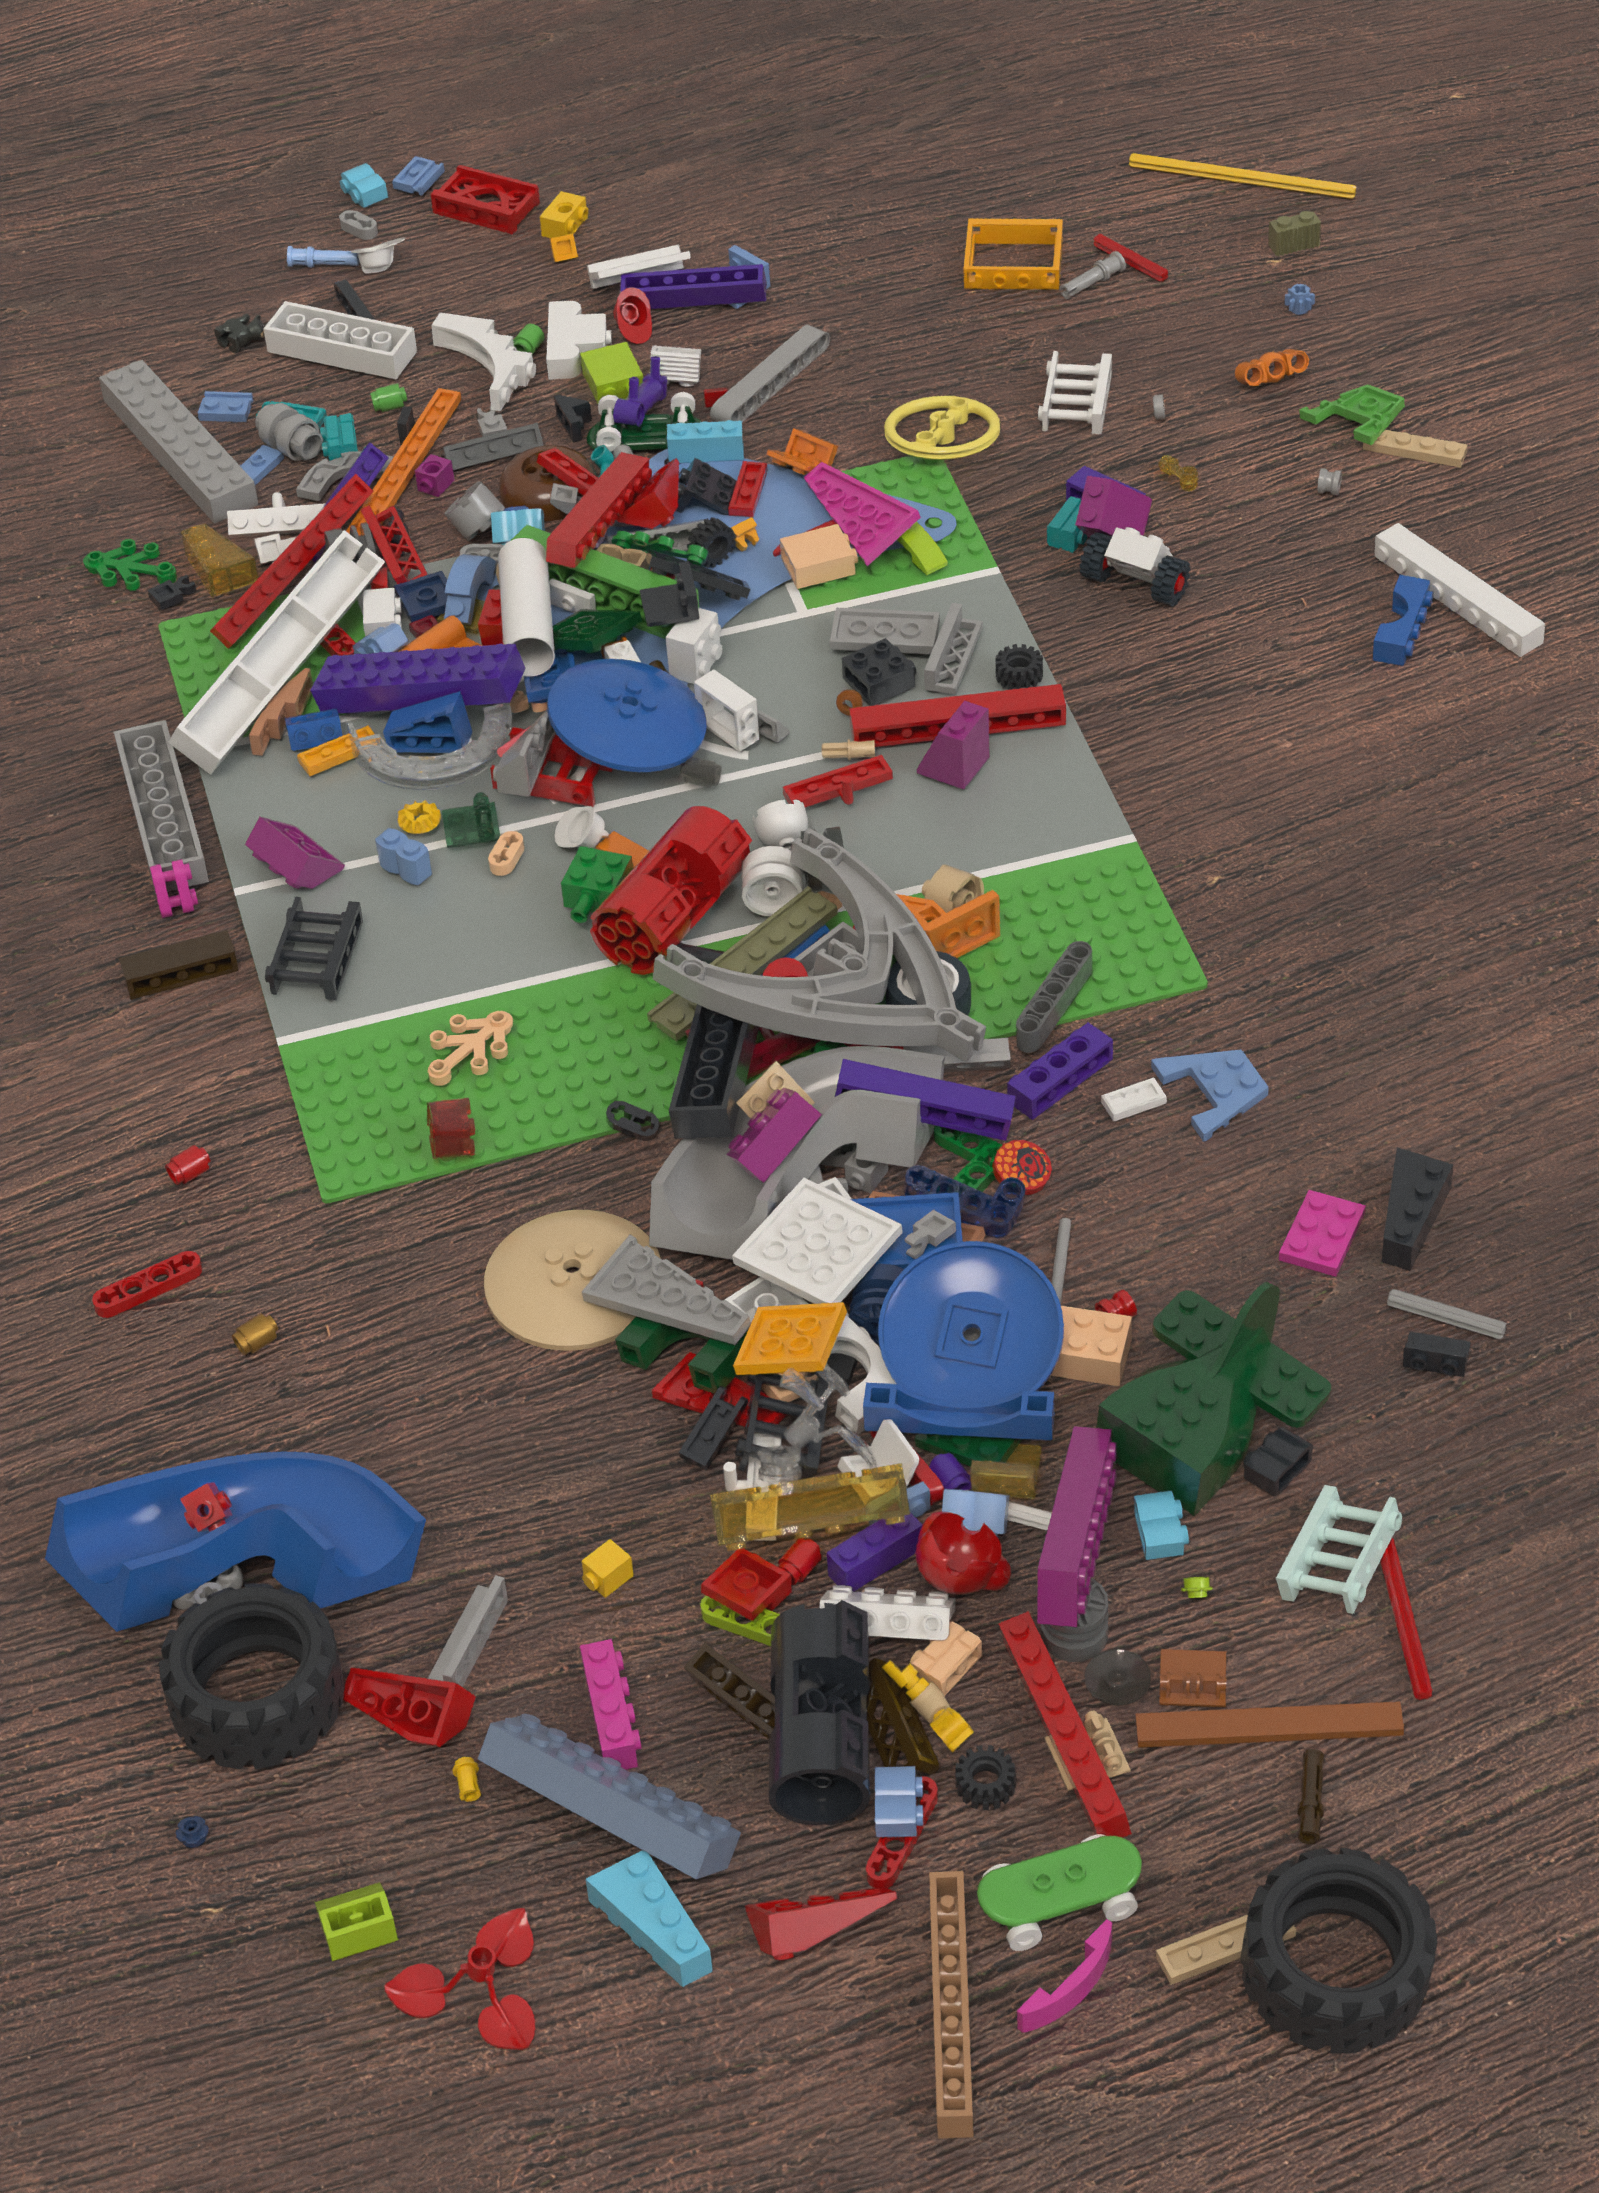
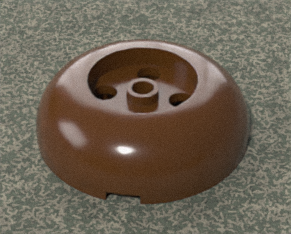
[499,445,597,521]

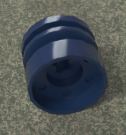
[848,1263,904,1344]

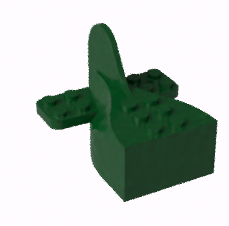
[1096,1281,1331,1516]

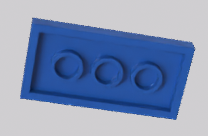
[524,649,576,703]

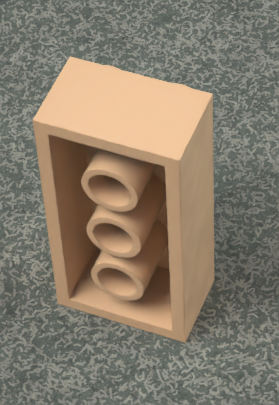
[1050,1306,1132,1386]

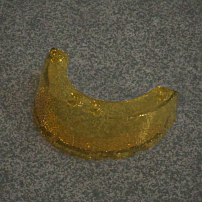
[710,1463,910,1551]

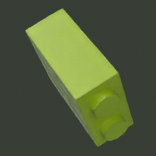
[580,342,643,404]

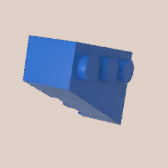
[383,691,473,753]

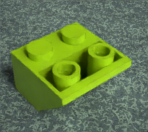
[315,1882,398,1961]

